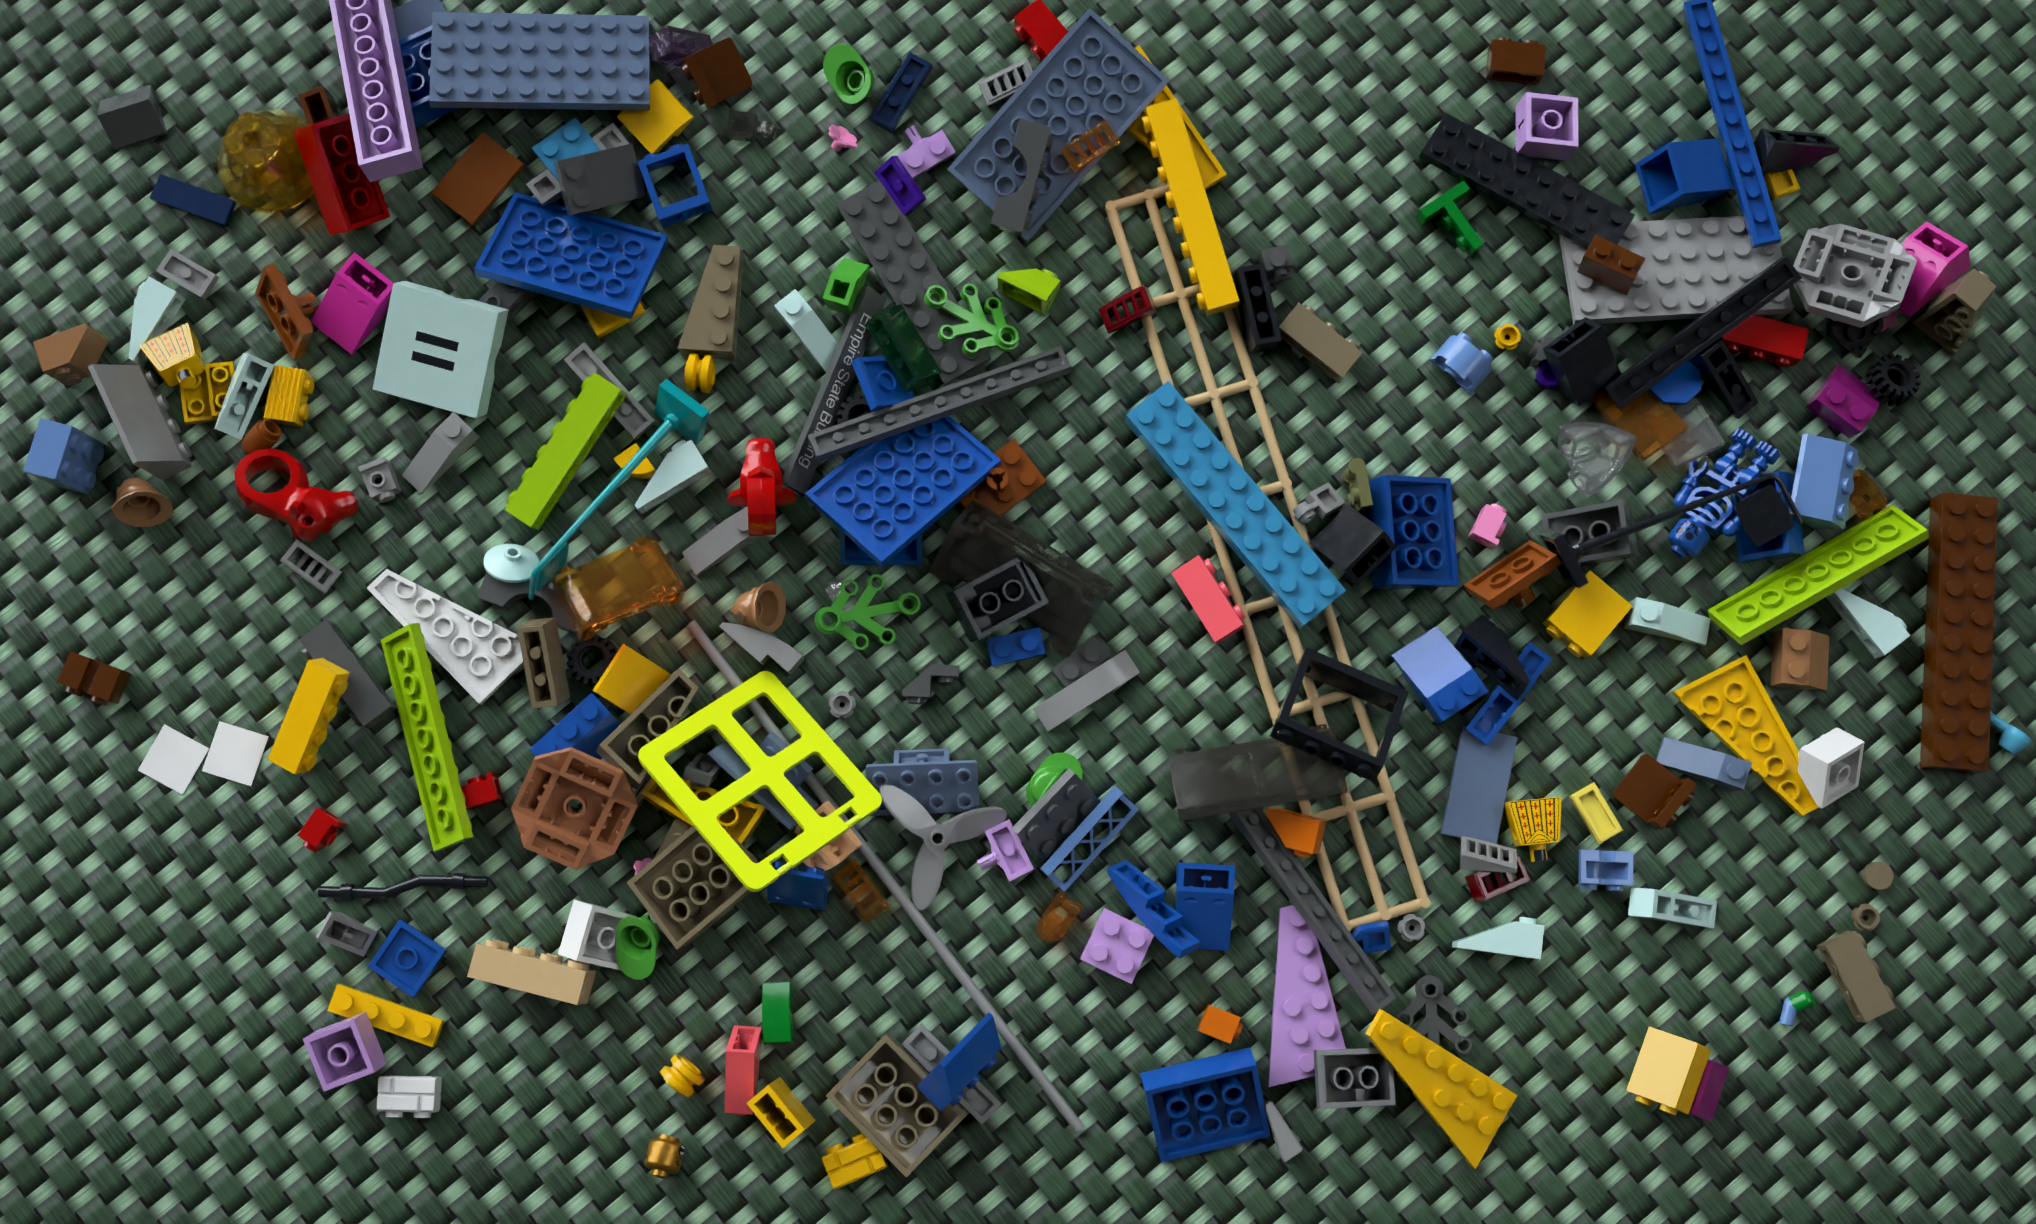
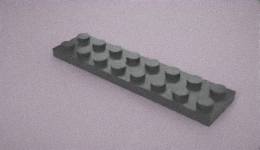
[836,180,991,386]

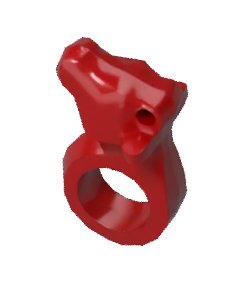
[727,437,796,536]
[235,448,358,542]

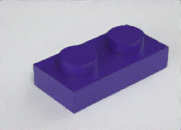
[874,156,927,216]

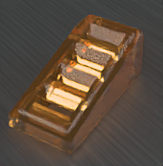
[1060,119,1122,172]
[832,858,890,922]

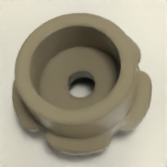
[1851,904,1880,931]

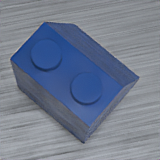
[1635,138,1733,214]

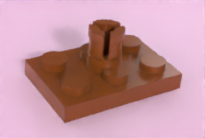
[255,263,319,360]
[959,439,1047,531]
[1464,540,1561,610]

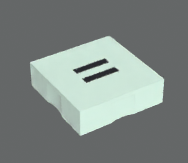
[373,281,508,418]

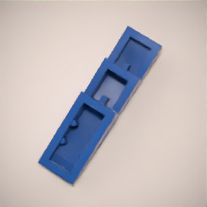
[1465,642,1552,746]
[1107,860,1200,959]

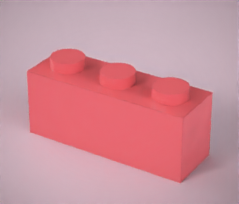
[1171,555,1246,644]

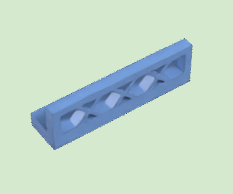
[1040,786,1139,892]

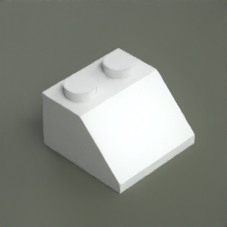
[1798,727,1865,809]
[558,900,637,970]

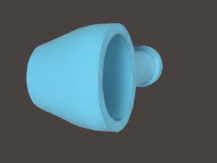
[1990,710,2032,755]

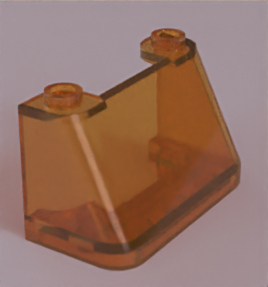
[553,535,686,642]

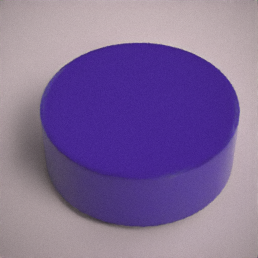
[1536,361,1558,389]

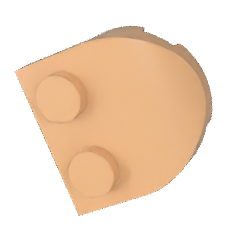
[794,800,862,871]

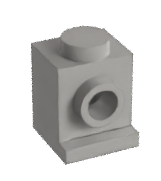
[358,457,402,503]

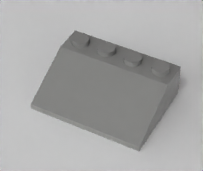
[88,364,193,480]

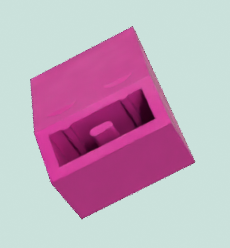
[1897,221,1970,318]
[311,252,393,355]

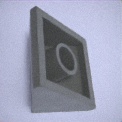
[97,85,167,151]

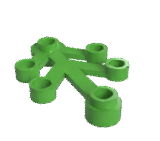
[924,284,1019,357]
[814,574,921,650]

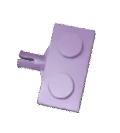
[898,126,956,179]
[977,819,1034,882]

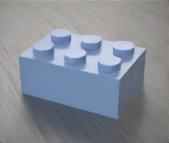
[23,418,104,495]

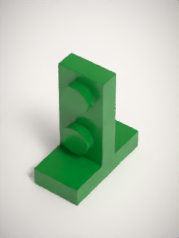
[1416,181,1484,257]

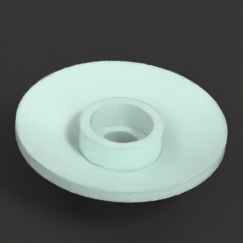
[483,544,539,583]

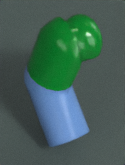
[1779,991,1816,1027]

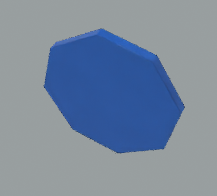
[1648,361,1702,405]

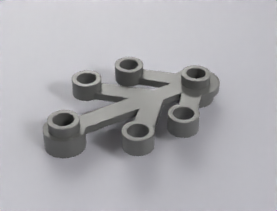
[1395,975,1472,1054]

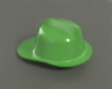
[823,44,875,104]
[1026,753,1083,807]
[616,915,661,980]

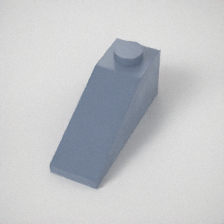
[1656,737,1752,791]

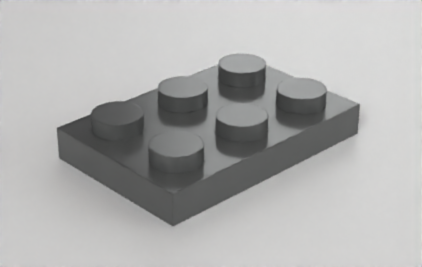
[1011,768,1101,862]

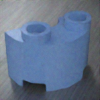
[1430,332,1493,395]
[1579,849,1634,891]

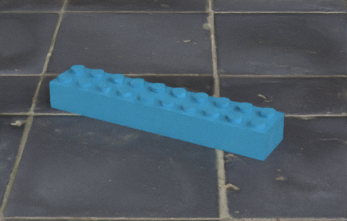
[1125,381,1346,629]

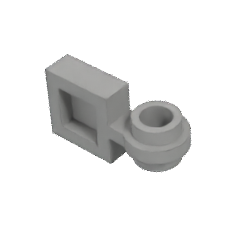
[1293,482,1345,524]

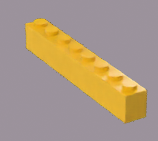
[1142,98,1239,316]

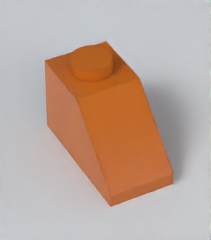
[1265,807,1327,858]

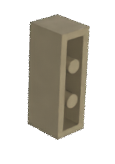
[1279,303,1362,384]
[517,617,570,708]
[1816,931,1896,1023]

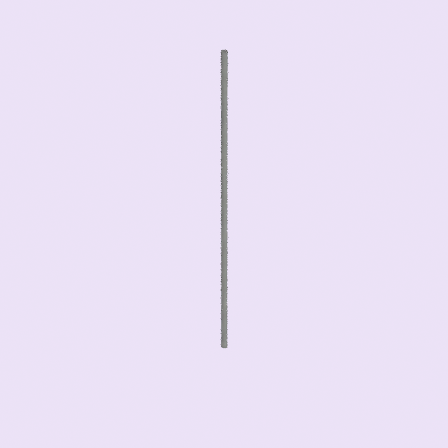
[686,620,1085,1133]

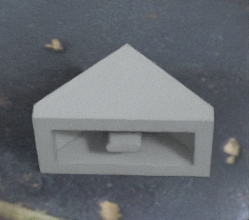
[316,911,377,957]

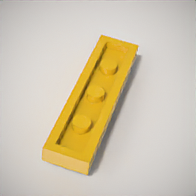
[327,984,445,1047]

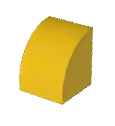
[614,443,656,479]

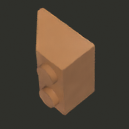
[33,323,108,385]
[1770,628,1829,691]

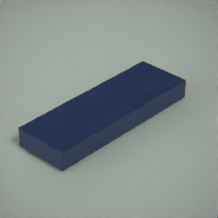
[869,52,933,133]
[150,174,237,227]

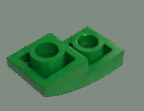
[762,982,794,1045]

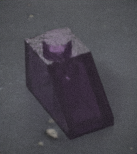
[649,25,711,67]

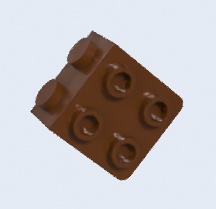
[681,38,752,109]
[1612,754,1697,830]

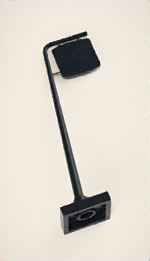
[1539,474,1803,588]

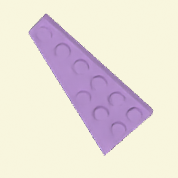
[1268,905,1346,1087]

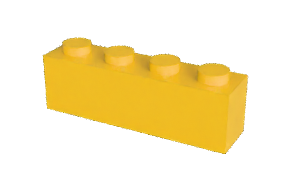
[267,658,350,775]

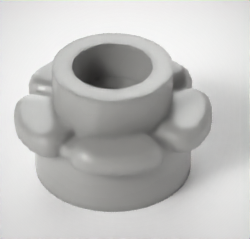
[829,691,856,718]
[1398,914,1425,942]

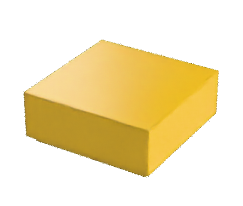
[1763,169,1801,201]

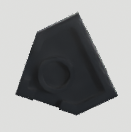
[1825,317,1884,358]

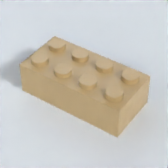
[467,939,596,1005]

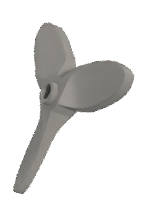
[879,784,1007,910]

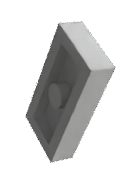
[156,249,219,300]

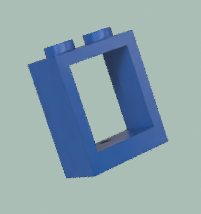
[638,144,713,228]

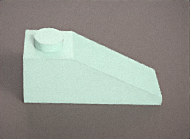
[128,277,186,367]
[774,289,838,372]
[214,353,274,440]
[635,440,711,514]
[1826,589,1910,658]
[1624,597,1711,646]
[1628,888,1717,928]
[1452,917,1545,959]

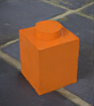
[1197,1004,1243,1044]

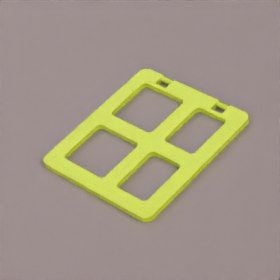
[638,671,882,892]

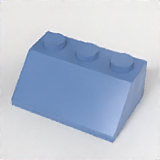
[1789,434,1859,529]

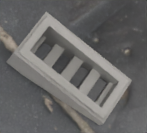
[978,59,1033,107]
[280,539,342,594]
[1460,836,1517,873]
[1264,1100,1303,1162]

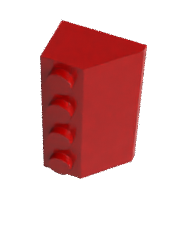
[292,114,390,235]

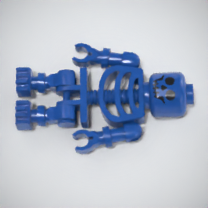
[1668,428,1780,559]

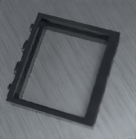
[1270,647,1409,782]

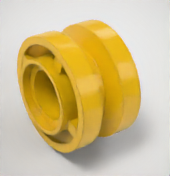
[684,353,716,393]
[660,1054,705,1098]

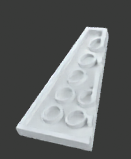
[367,569,524,705]

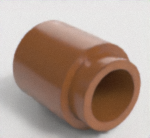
[241,418,281,455]

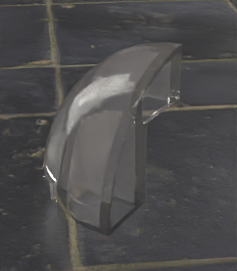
[1558,422,1637,498]

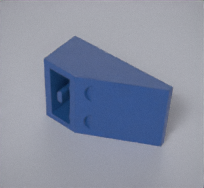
[767,861,831,911]
[1175,862,1235,951]

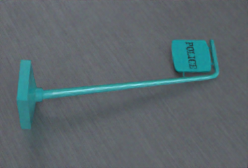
[528,379,709,600]

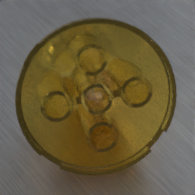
[217,109,314,213]

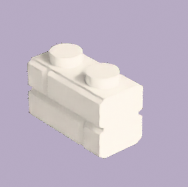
[377,1075,442,1118]

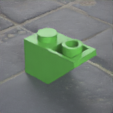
[822,258,870,315]

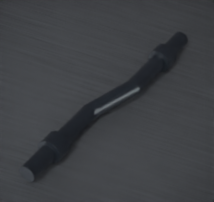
[318,873,488,901]

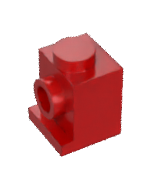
[461,772,504,810]
[297,807,347,853]

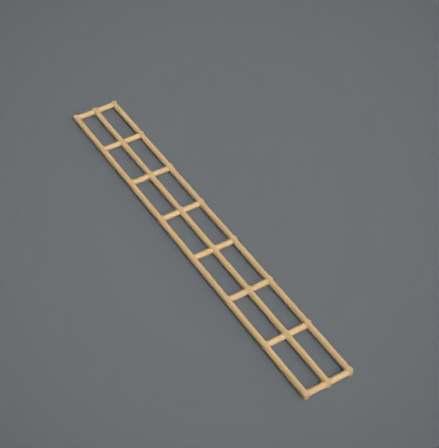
[1105,185,1431,932]

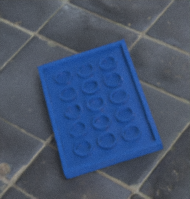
[474,192,668,319]
[805,416,1001,567]

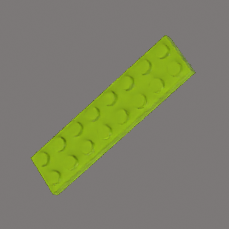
[1707,505,1929,645]
[381,623,473,851]

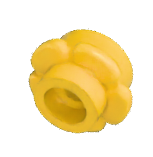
[1494,324,1521,350]

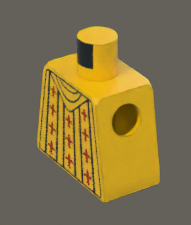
[139,323,205,389]
[1504,797,1562,862]

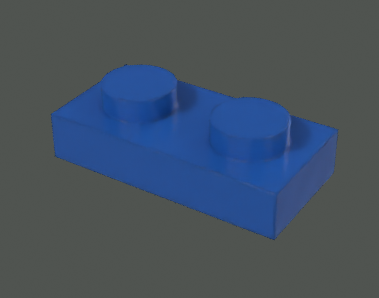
[986,627,1046,667]

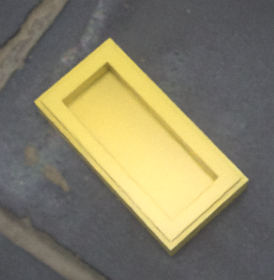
[1569,782,1623,844]

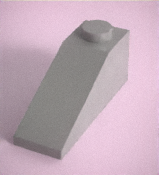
[402,412,480,494]
[682,507,763,576]

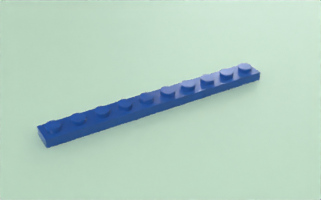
[1683,0,1782,249]

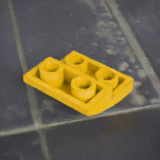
[617,79,695,154]
[179,361,234,425]
[593,644,671,714]

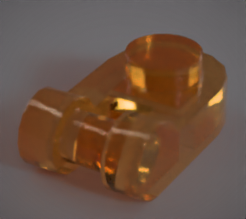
[1849,469,1888,520]
[1037,890,1083,942]

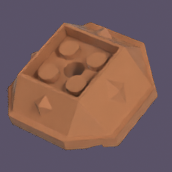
[511,747,639,870]

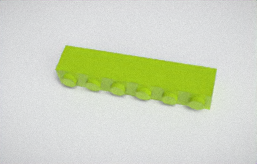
[504,372,628,530]

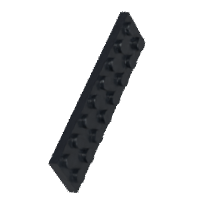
[1419,113,1635,249]

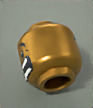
[644,1134,685,1179]

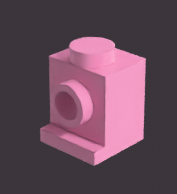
[1468,504,1507,549]

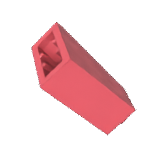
[725,1025,762,1116]

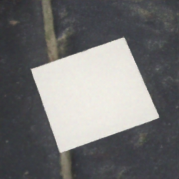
[202,721,269,786]
[138,724,209,795]

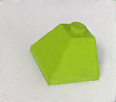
[997,269,1061,316]

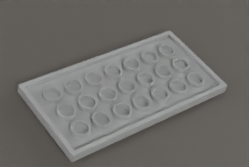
[1559,216,1793,325]

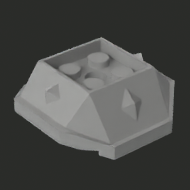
[1793,224,1917,328]

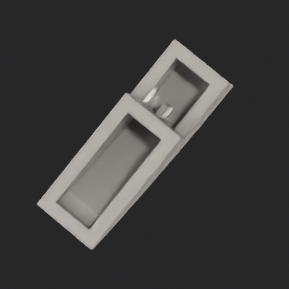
[719,622,805,675]

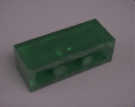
[865,304,942,393]

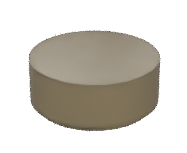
[1862,862,1894,890]

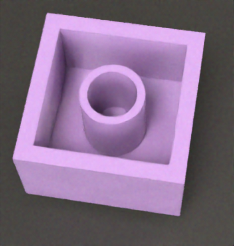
[1516,92,1578,161]
[1080,908,1154,984]
[303,1012,387,1091]

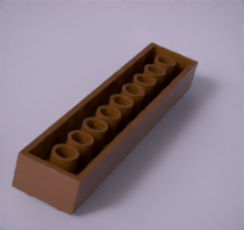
[1920,493,1998,774]

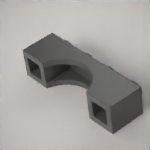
[990,118,1054,236]
[477,572,596,637]

